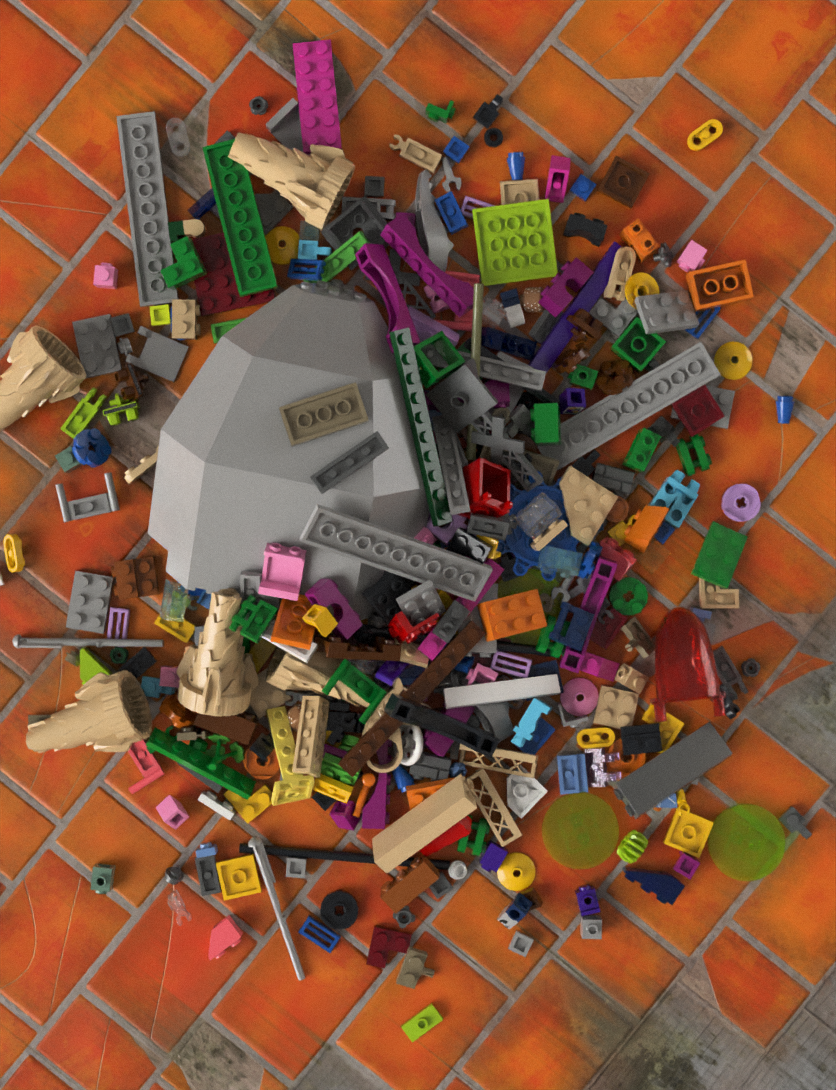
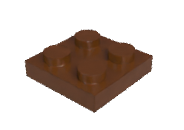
[597,156,650,208]

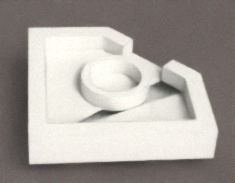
[507,764,548,819]

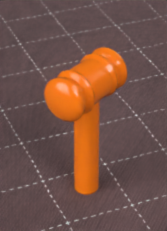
[353,773,375,818]

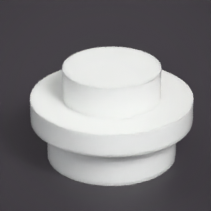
[448,860,467,880]

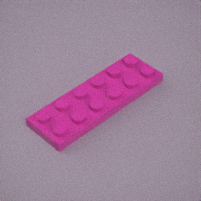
[293,39,342,155]

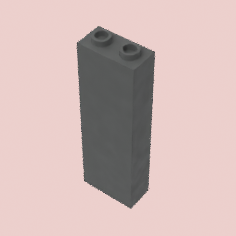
[613,722,733,819]

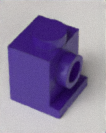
[575,884,601,916]

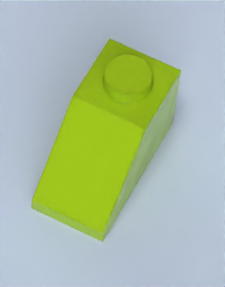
[80,647,113,685]

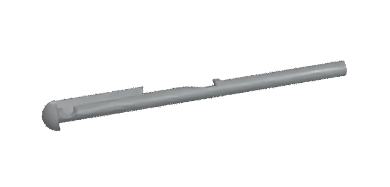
[12,634,164,649]
[248,837,306,981]

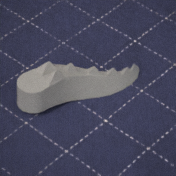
[415,169,454,272]
[453,667,514,742]

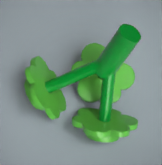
[205,733,244,770]

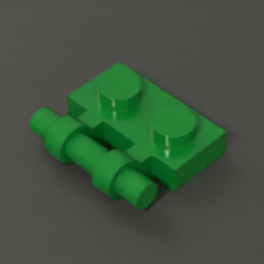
[229,595,278,644]

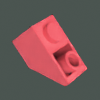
[600,537,637,581]
[208,915,243,960]

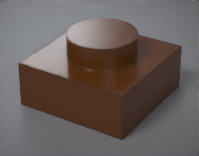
[517,887,543,911]

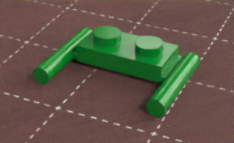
[322,659,387,725]

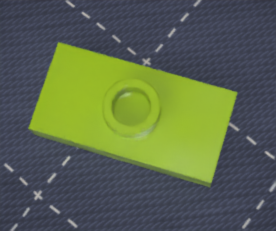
[401,1003,443,1043]

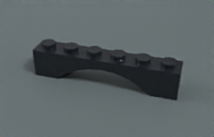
[384,693,500,758]

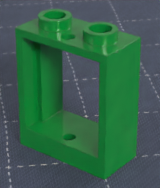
[414,331,465,389]
[622,428,661,473]

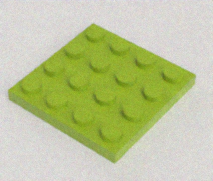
[472,199,558,286]

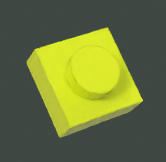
[149,304,171,326]

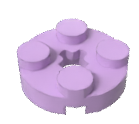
[721,484,761,522]

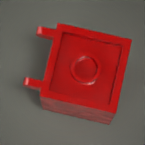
[457,458,513,519]

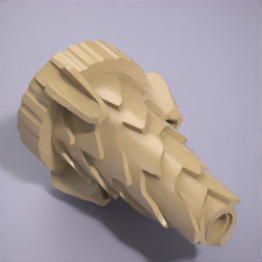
[228,132,355,230]
[0,325,86,433]
[176,588,258,716]
[265,628,392,707]
[25,670,152,753]

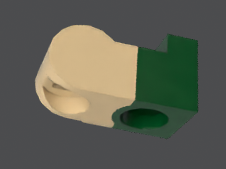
[168,219,206,243]

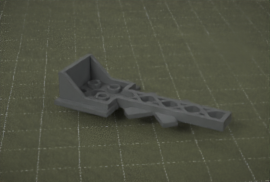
[321,196,436,319]
[426,358,544,492]

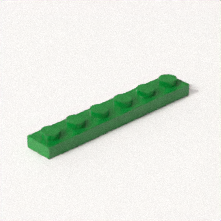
[146,727,256,800]

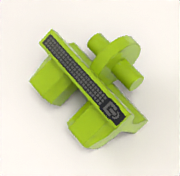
[102,393,140,426]

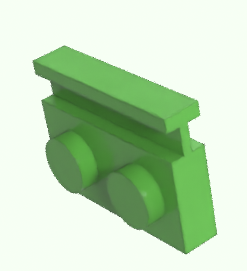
[321,753,361,786]

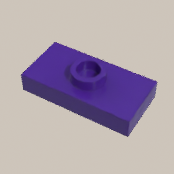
[375,661,409,686]

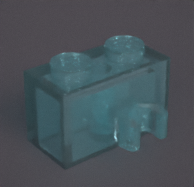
[536,546,583,579]
[160,579,199,622]

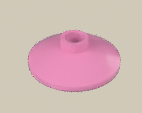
[560,678,599,716]

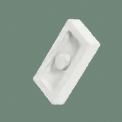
[198,791,236,820]

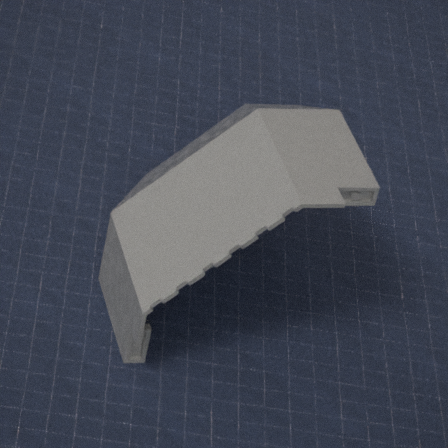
[148,279,430,620]

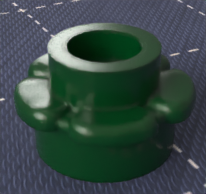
[110,646,129,664]

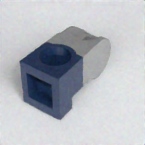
[497,892,532,929]

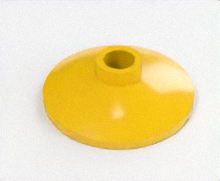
[265,226,301,265]
[625,272,660,309]
[714,341,752,380]
[497,852,535,891]

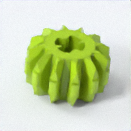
[617,830,648,864]

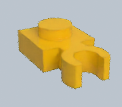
[607,515,635,546]

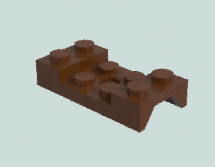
[314,633,402,661]

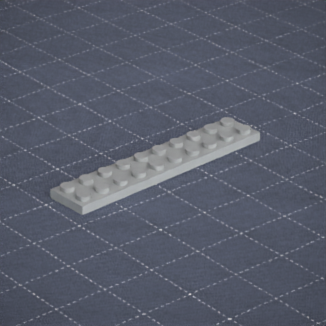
[116,111,179,307]
[535,342,721,470]
[300,504,493,601]

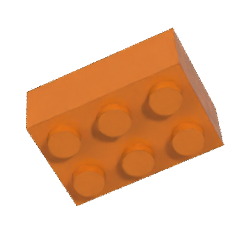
[685,259,754,312]
[477,589,547,642]

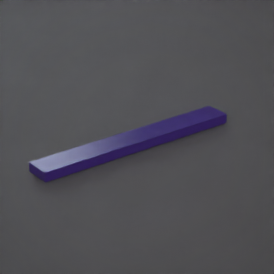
[528,242,622,373]

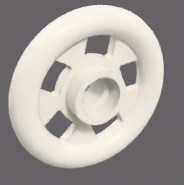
[393,724,423,766]

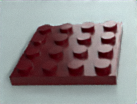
[192,232,276,317]

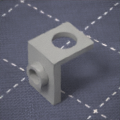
[557,702,589,728]

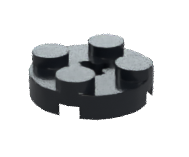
[320,889,359,929]

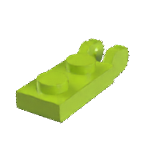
[60,387,107,439]

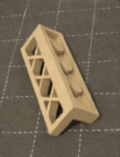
[292,696,330,778]
[459,744,538,778]
[466,768,522,847]

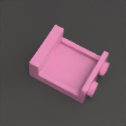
[258,543,307,601]

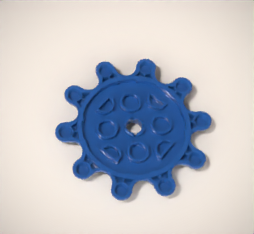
[497,471,595,581]

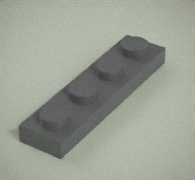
[310,431,389,494]

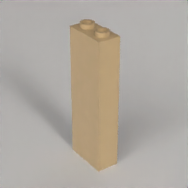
[372,774,477,873]

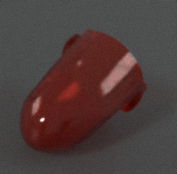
[650,607,727,722]

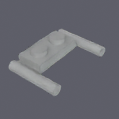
[55,472,120,522]

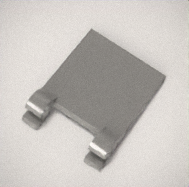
[126,326,189,382]

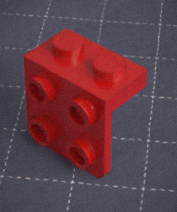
[388,611,440,645]

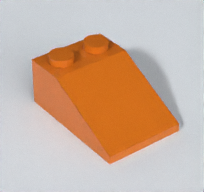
[624,505,669,553]

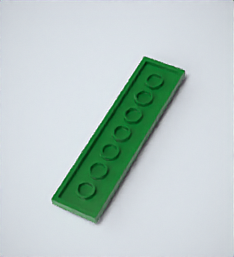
[202,139,278,297]

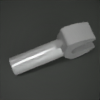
[441,157,462,193]
[551,569,577,604]

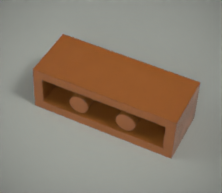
[380,855,439,914]

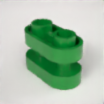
[675,434,712,477]
[536,614,570,658]
[457,815,490,856]

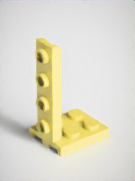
[266,706,315,806]

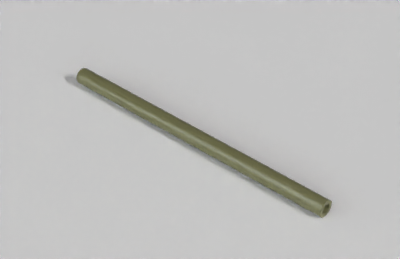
[466,283,484,460]

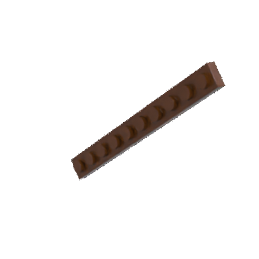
[338,620,486,777]

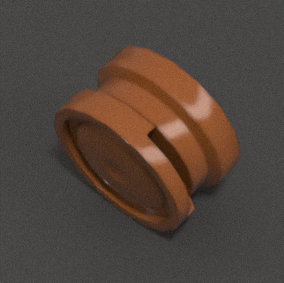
[605,496,629,523]

